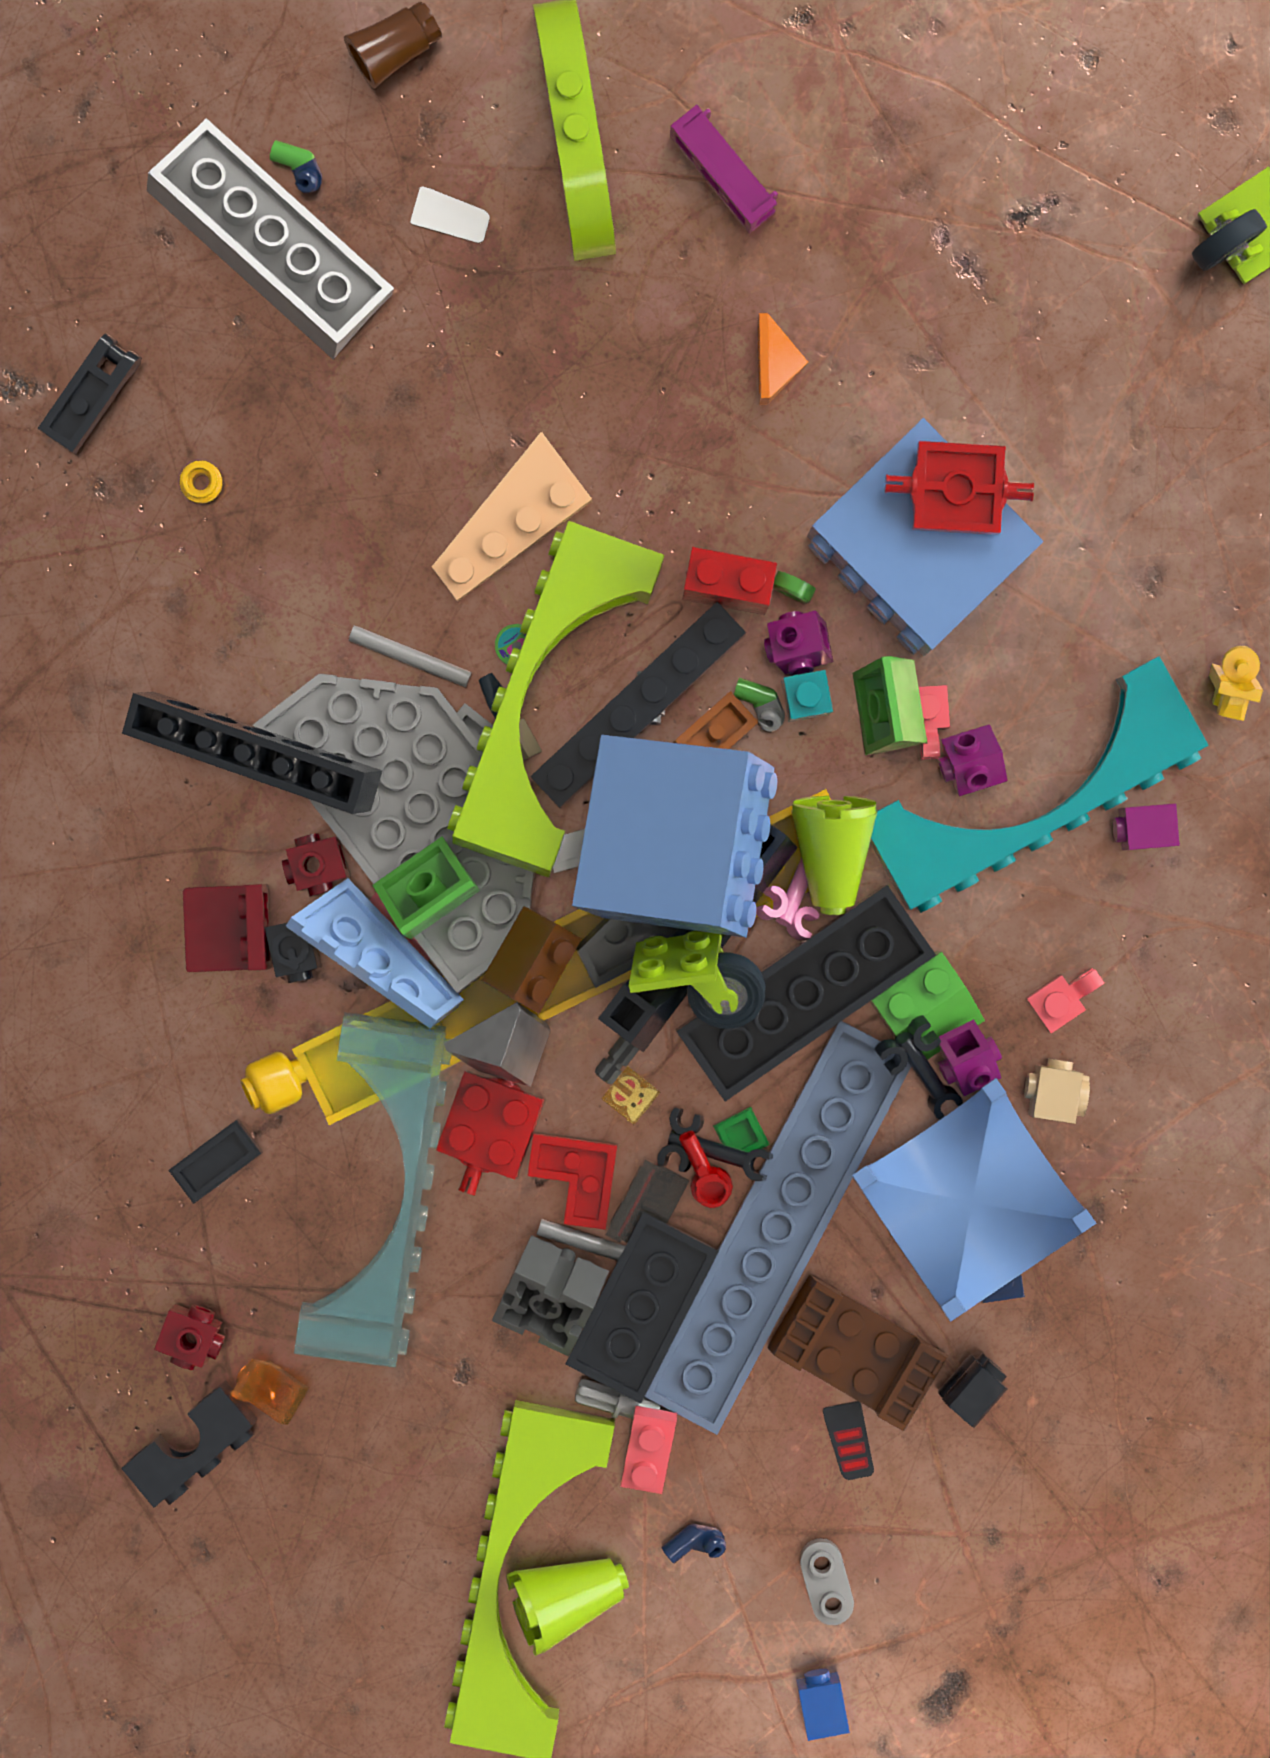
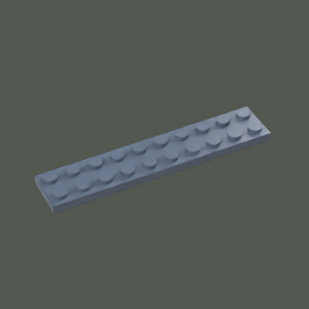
[645,1021,911,1435]

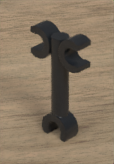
[874,1015,963,1120]
[657,1108,773,1181]

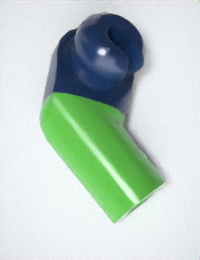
[270,140,322,193]

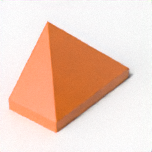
[757,313,808,405]

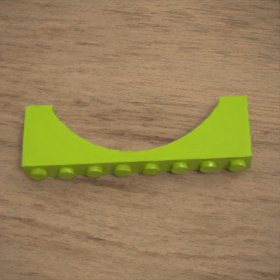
[447,521,665,878]
[444,1400,615,1758]

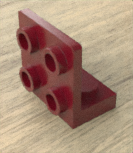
[183,884,271,972]

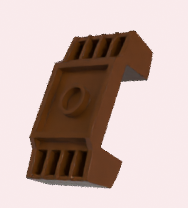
[767,1275,948,1431]

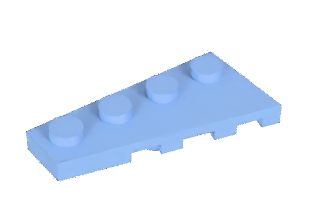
[286,878,464,1029]

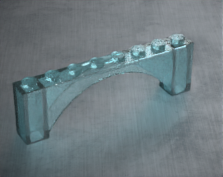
[294,1012,451,1368]

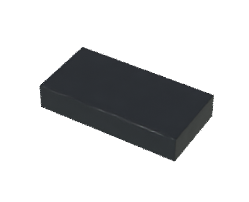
[168,1119,263,1204]

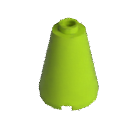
[791,796,877,915]
[506,1558,629,1656]

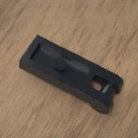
[38,333,142,455]

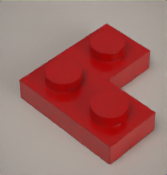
[528,1133,617,1230]

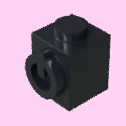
[265,922,322,983]

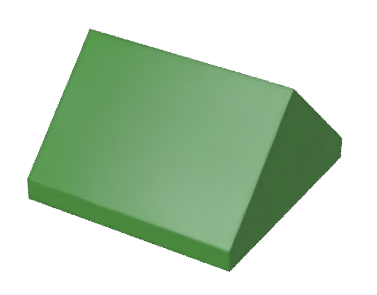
[852,656,927,755]
[372,836,480,940]

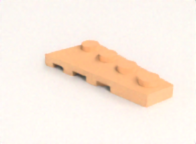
[432,432,592,602]

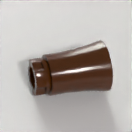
[344,1,442,89]

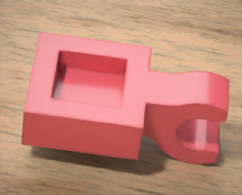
[919,685,950,760]
[1026,968,1104,1034]

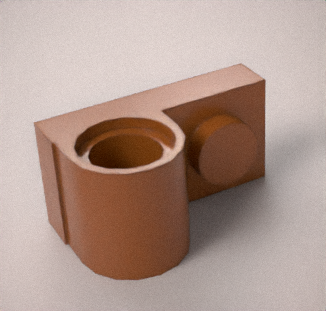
[673,691,758,749]

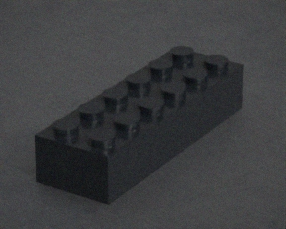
[675,885,936,1102]

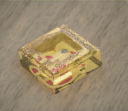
[601,1065,661,1125]

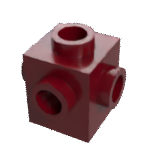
[282,833,350,897]
[154,1304,225,1370]

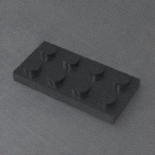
[565,1211,719,1404]

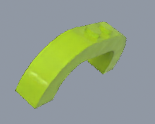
[533,0,616,261]

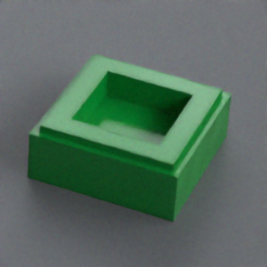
[713,1106,770,1153]

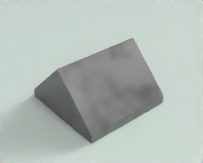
[444,1002,550,1087]

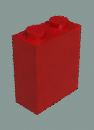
[682,547,777,615]

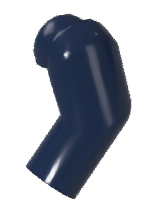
[661,1524,726,1564]

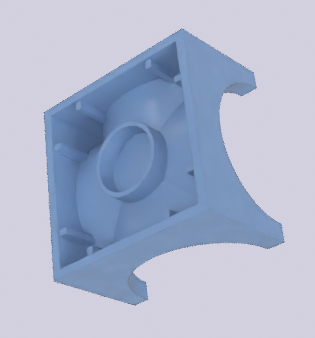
[852,1078,1097,1322]

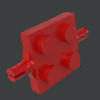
[884,441,1034,535]
[436,1071,545,1196]

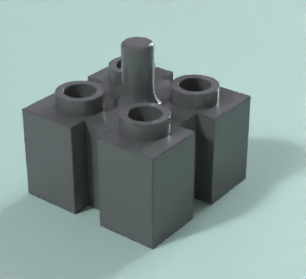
[491,1235,609,1357]

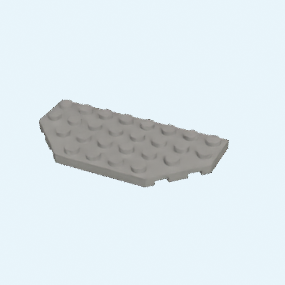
[252,674,535,994]

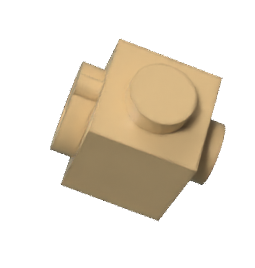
[1024,1058,1090,1124]

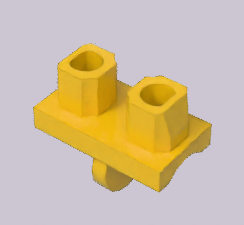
[1209,646,1263,721]

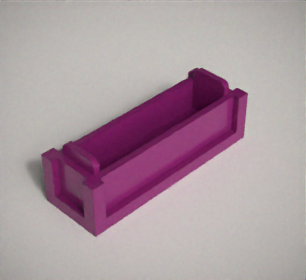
[670,104,778,234]

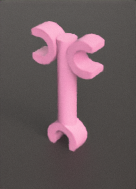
[756,857,820,940]

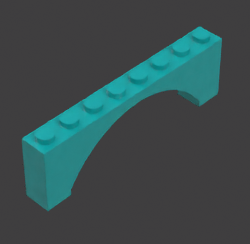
[870,656,1209,913]

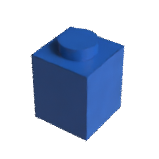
[796,1669,850,1741]

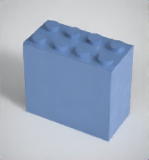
[807,418,1044,656]
[572,735,777,938]

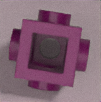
[764,610,834,676]
[938,724,1008,797]
[937,1019,1002,1096]

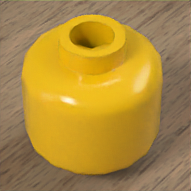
[240,1052,307,1114]

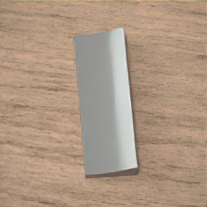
[146,118,394,360]

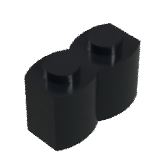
[938,1353,1008,1428]

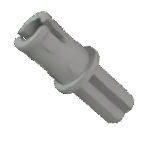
[575,1379,660,1419]

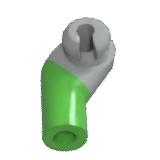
[734,677,785,732]

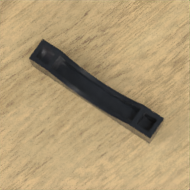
[530,602,746,809]
[598,824,798,1052]

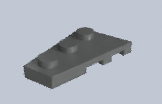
[576,918,679,988]

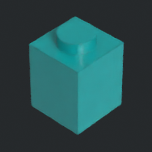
[781,670,833,722]

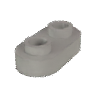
[800,1538,854,1625]

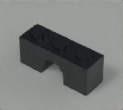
[121,1380,257,1508]

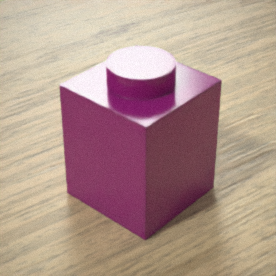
[1113,803,1180,851]

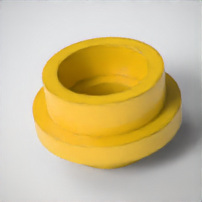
[180,461,223,504]

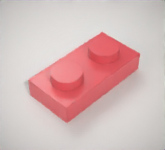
[620,1406,677,1494]

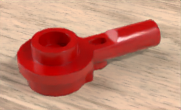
[679,1131,733,1208]

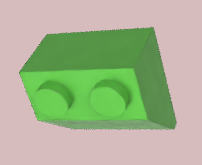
[870,951,985,1060]

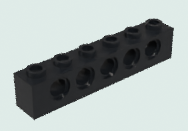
[122,692,383,814]

